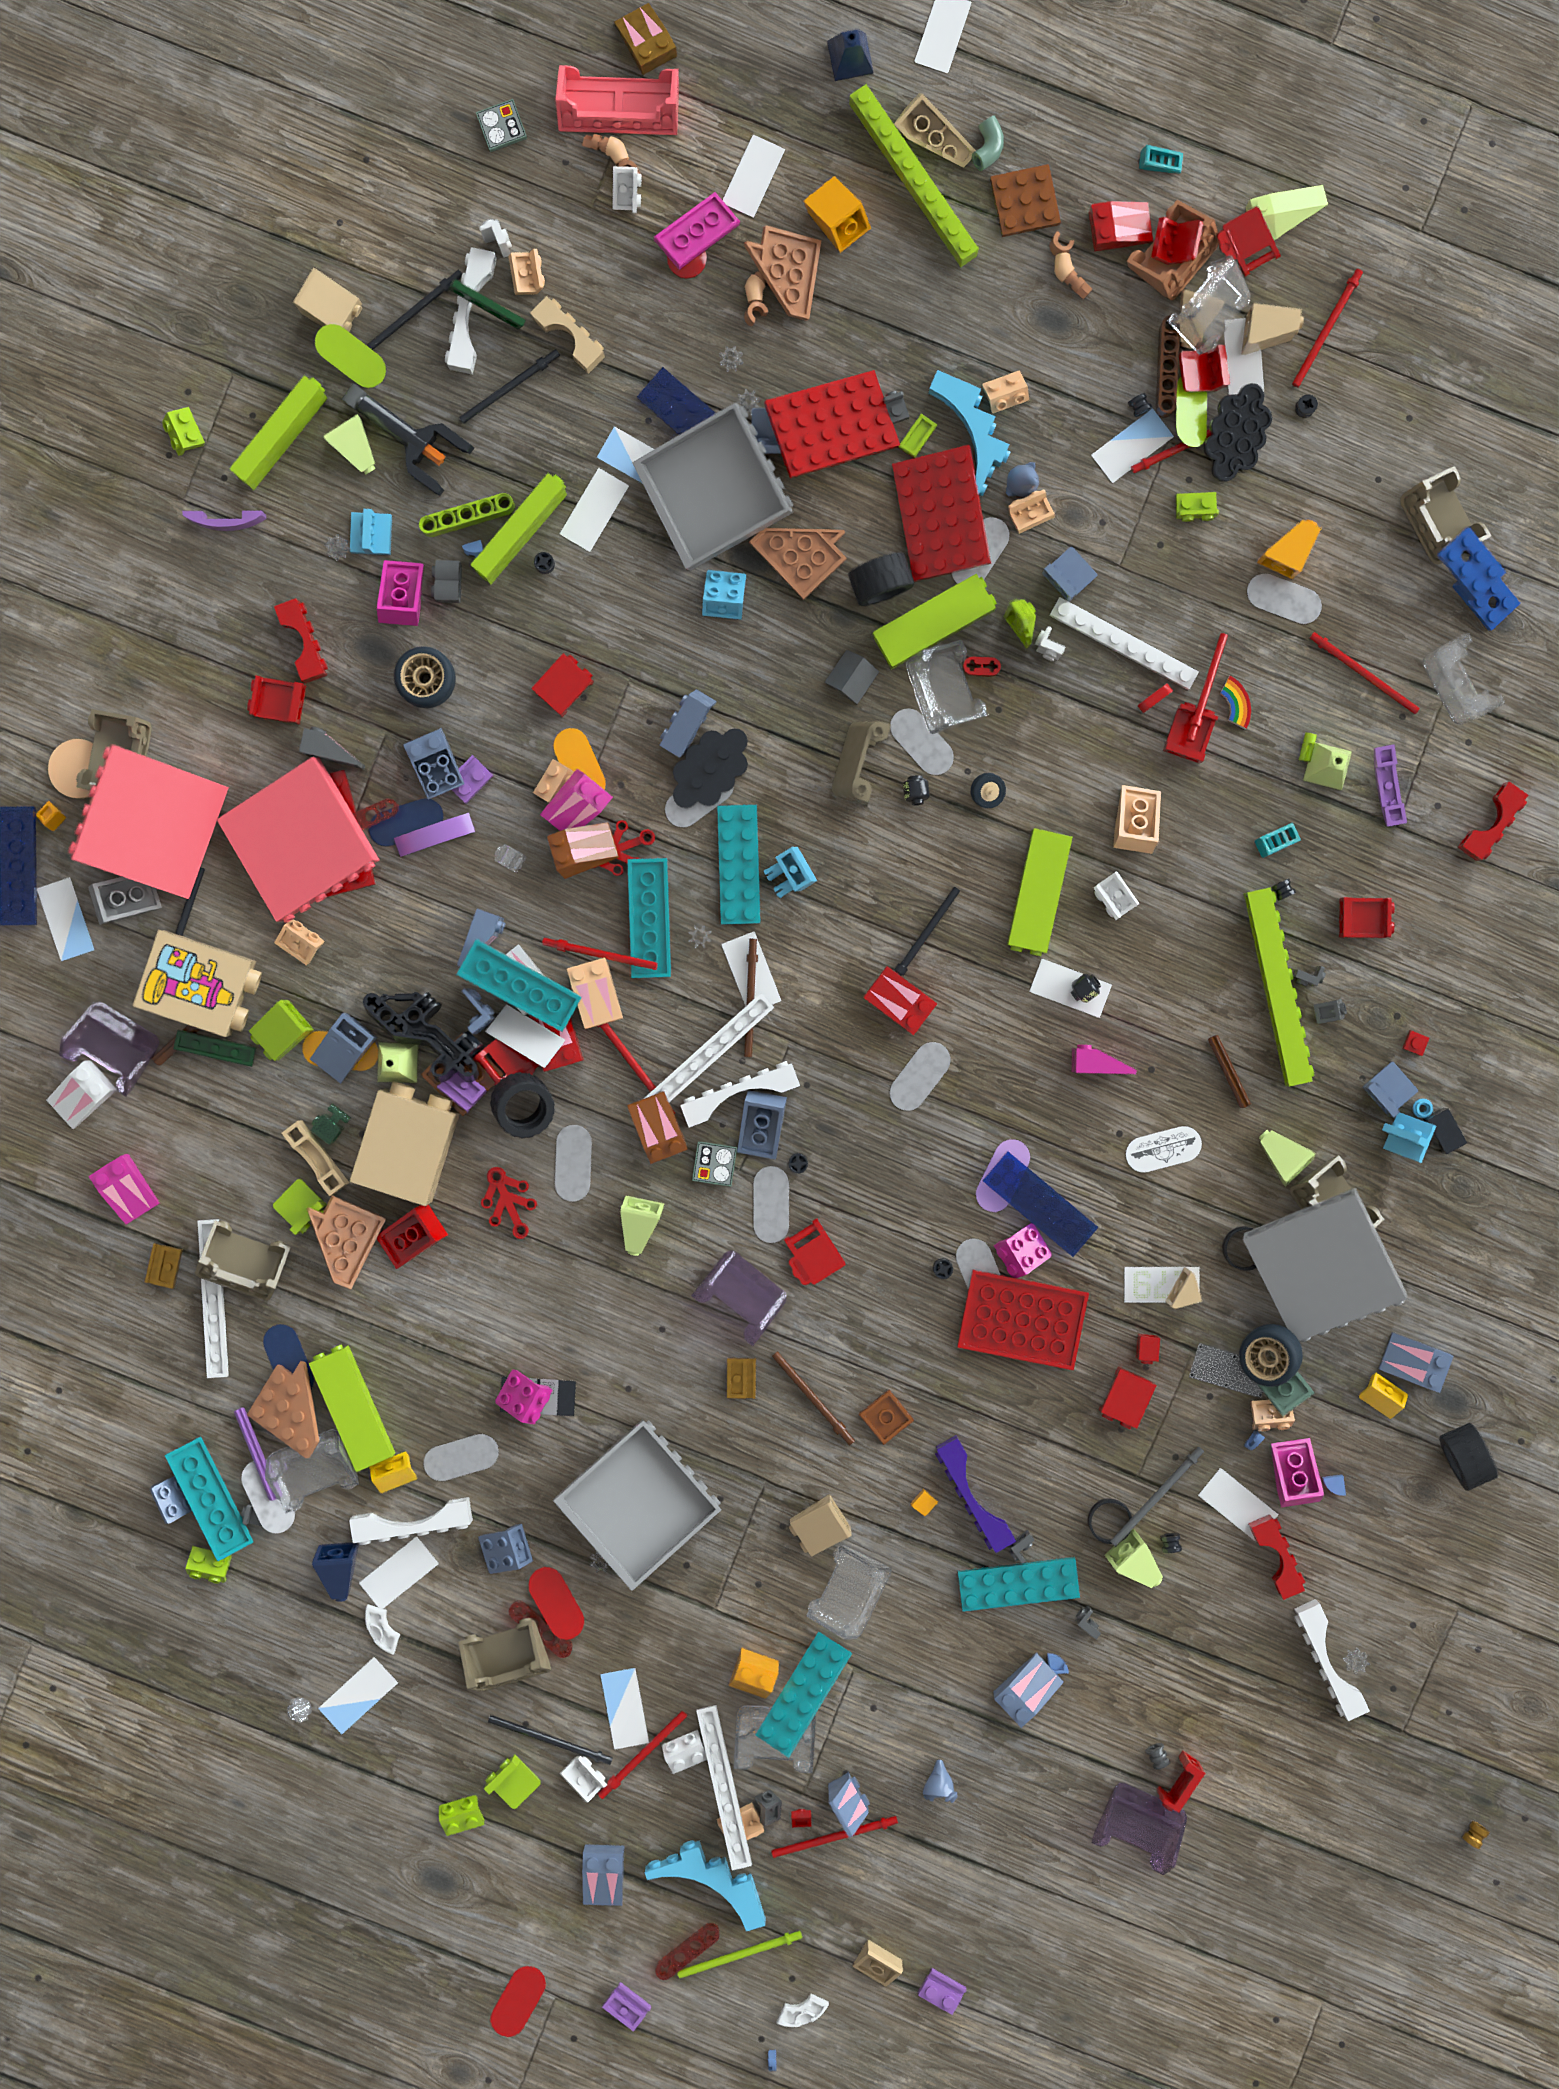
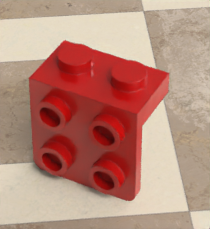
[1151,217,1203,265]
[1179,345,1230,392]

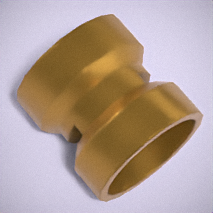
[1462,1821,1490,1849]

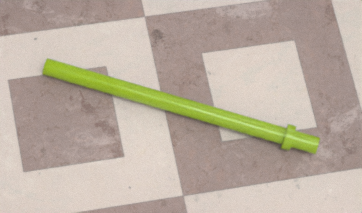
[677,1931,802,1979]

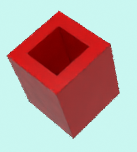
[1136,1334,1160,1364]

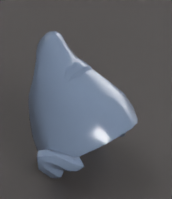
[1006,462,1039,497]
[923,1760,957,1803]

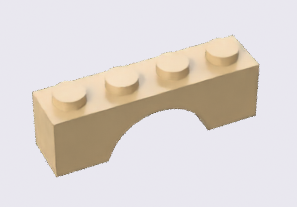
[530,296,605,374]
[282,1120,349,1196]

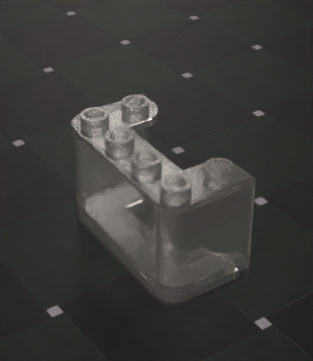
[1423,632,1505,725]

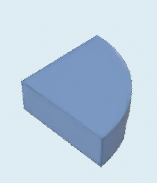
[462,540,483,558]
[1244,1430,1265,1450]
[1322,1475,1346,1496]
[1047,1653,1069,1674]
[768,2050,776,2071]

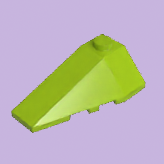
[1003,599,1036,649]

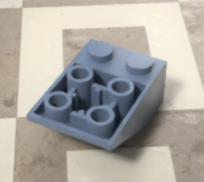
[404,728,464,800]
[310,1013,378,1084]

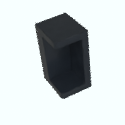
[1423,1108,1467,1155]

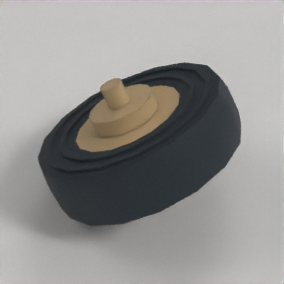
[970,773,1006,808]

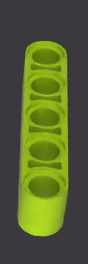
[419,493,515,537]

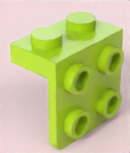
[273,1179,327,1235]
[484,1754,541,1809]

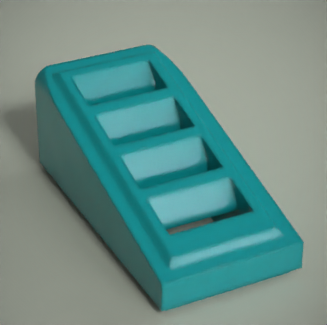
[1139,145,1183,174]
[1254,822,1301,858]

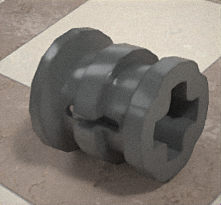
[1145,1743,1170,1770]

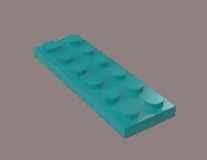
[717,805,760,925]
[627,858,671,978]
[457,939,582,1032]
[164,1436,254,1562]
[958,1557,1080,1612]
[755,1631,852,1758]

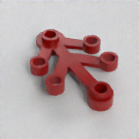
[594,820,655,876]
[481,1167,537,1239]

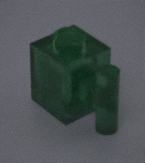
[310,1103,351,1145]

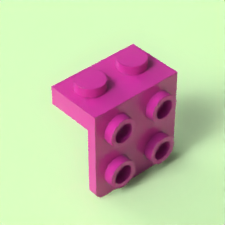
[993,1223,1052,1278]
[496,1370,553,1424]

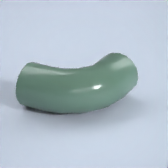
[972,115,1004,171]

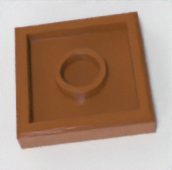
[859,1389,914,1445]

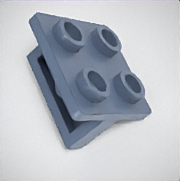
[150,1476,192,1524]

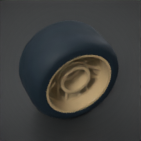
[394,646,456,708]
[1239,1324,1303,1387]

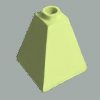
[324,415,376,475]
[1303,742,1352,790]
[377,1042,418,1083]
[1259,1130,1315,1187]
[620,1196,664,1256]
[1105,1529,1163,1588]

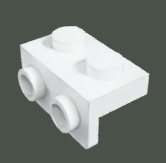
[613,166,641,213]
[479,220,512,257]
[1035,627,1065,661]
[1094,871,1139,920]
[662,1730,707,1774]
[559,1756,607,1803]

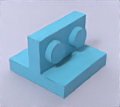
[350,509,392,555]
[1382,1113,1436,1163]

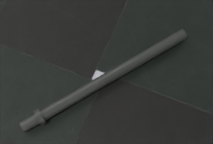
[1110,1446,1204,1547]

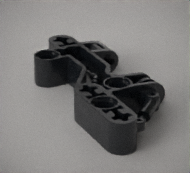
[363,992,483,1083]

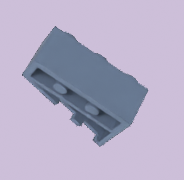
[660,689,717,758]

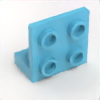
[702,570,746,620]

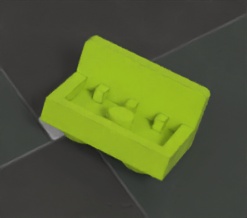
[162,407,205,456]
[185,1546,232,1584]
[439,1795,484,1836]

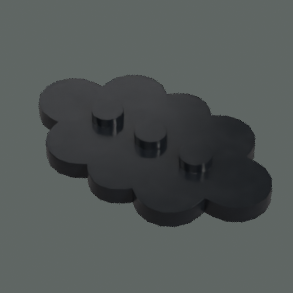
[1203,383,1272,482]
[673,728,748,809]

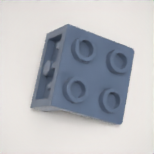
[751,408,781,454]
[1042,547,1097,602]
[462,988,495,1034]
[1363,1062,1418,1117]
[479,1524,533,1574]

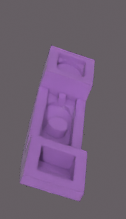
[182,511,266,531]
[1374,744,1407,827]
[394,813,475,857]

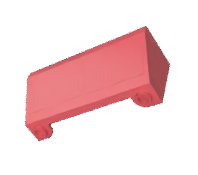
[556,65,679,135]

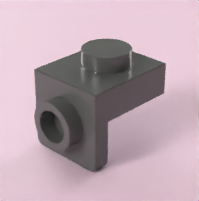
[1293,966,1326,987]

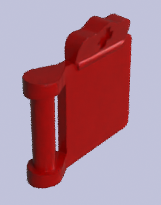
[1216,206,1281,277]
[472,1039,540,1086]
[784,1218,846,1285]

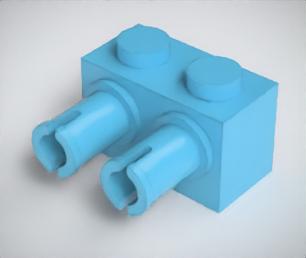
[764,847,817,898]

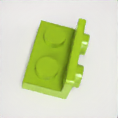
[1175,492,1219,522]

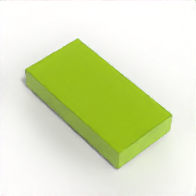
[898,414,937,458]

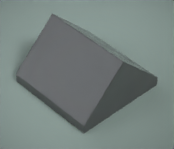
[825,650,879,704]

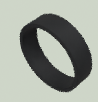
[1222,1226,1257,1271]
[1088,1498,1132,1544]

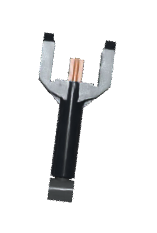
[341,383,475,496]

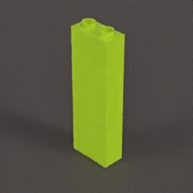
[230,375,328,490]
[471,473,567,585]
[872,573,997,670]
[1007,828,1073,956]
[309,1344,395,1472]

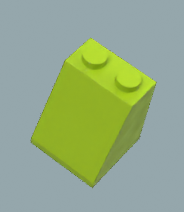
[249,1000,314,1061]

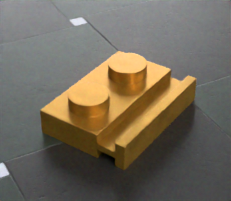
[145,1243,183,1289]
[727,1358,756,1399]

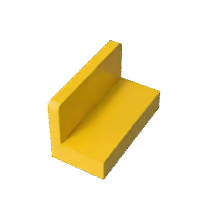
[1359,1373,1409,1419]
[369,1451,417,1493]

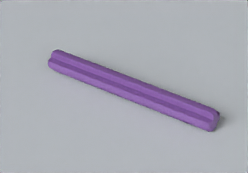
[234,1407,280,1501]

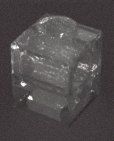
[494,844,527,873]

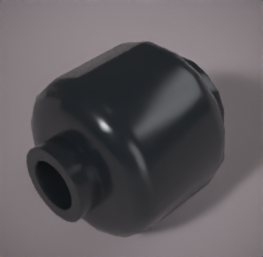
[903,775,930,806]
[1071,974,1101,1003]

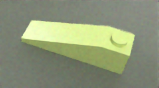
[1246,185,1328,241]

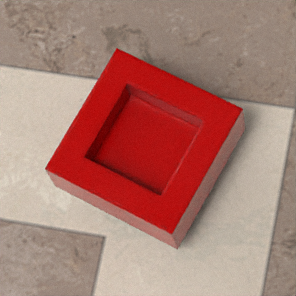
[1402,1030,1430,1056]
[791,1809,812,1828]

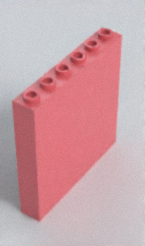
[68,744,229,899]
[216,757,379,923]

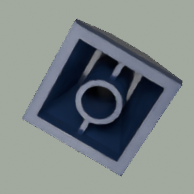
[827,29,874,81]
[312,1542,358,1602]

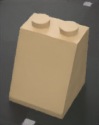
[293,268,362,332]
[1241,303,1304,355]
[789,1494,852,1556]

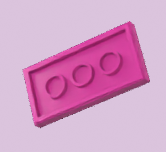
[654,192,740,270]

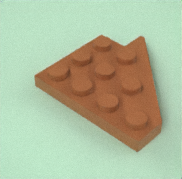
[744,225,821,321]
[749,528,847,600]
[307,1196,386,1289]
[247,1361,319,1458]

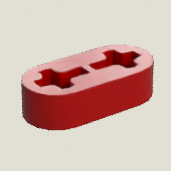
[963,657,1001,677]
[1137,683,1173,713]

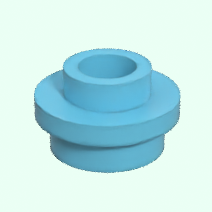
[1413,1099,1433,1118]

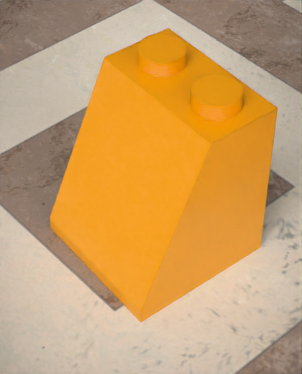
[804,176,871,253]
[1257,520,1321,579]
[729,1648,779,1699]

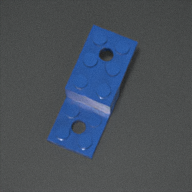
[1437,527,1521,631]

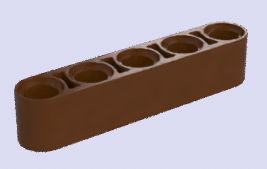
[1156,315,1180,418]

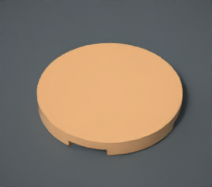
[48,739,93,799]

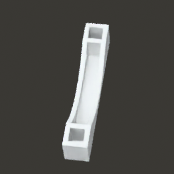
[445,247,497,374]
[680,1061,800,1127]
[349,1497,473,1545]
[1294,1599,1370,1721]

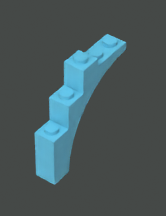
[928,370,1010,496]
[645,1840,765,1932]

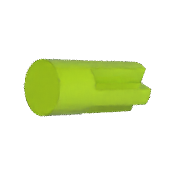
[1299,733,1317,762]

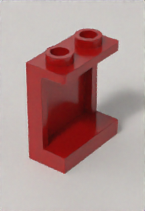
[531,653,594,718]
[247,675,306,725]
[1163,702,1218,764]
[1339,897,1395,938]
[1099,1367,1157,1429]
[1157,1750,1206,1813]

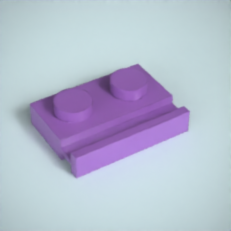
[452,755,493,804]
[437,1073,487,1113]
[918,1968,966,2015]
[602,1982,651,2031]

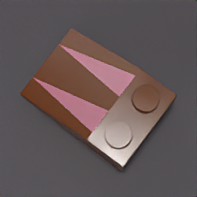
[547,822,619,879]
[627,1091,688,1164]

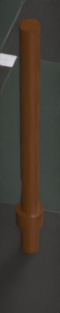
[744,938,758,1057]
[772,1351,855,1446]

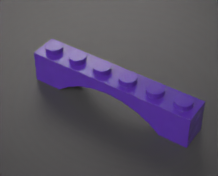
[935,1435,1016,1553]

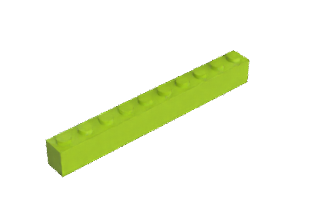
[849,84,979,267]
[1244,887,1314,1087]

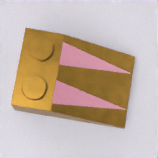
[614,3,677,75]

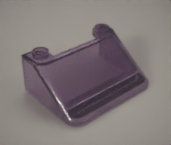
[59,1002,159,1097]
[691,1251,787,1346]
[1091,1783,1187,1875]

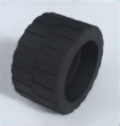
[848,552,915,606]
[490,1072,555,1138]
[1439,1423,1498,1491]

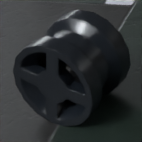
[1128,393,1153,417]
[1295,394,1318,418]
[534,552,555,574]
[1271,878,1296,901]
[788,1153,808,1174]
[933,1258,953,1279]
[1160,1533,1182,1553]

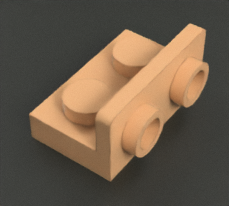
[274,919,324,966]
[1250,1400,1295,1432]

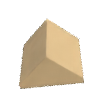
[1165,1267,1202,1309]
[852,1940,903,1986]

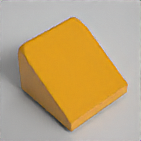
[36,801,66,831]
[911,1488,938,1517]

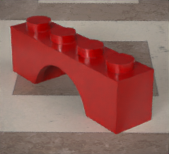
[274,598,328,684]
[1457,781,1528,861]
[1248,1514,1305,1600]

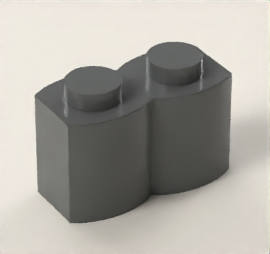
[431,560,462,603]

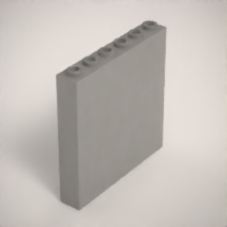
[632,403,793,570]
[1243,1188,1407,1342]
[553,1419,721,1591]

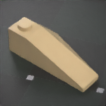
[894,93,976,168]

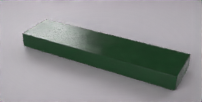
[448,279,526,330]
[173,1029,257,1067]

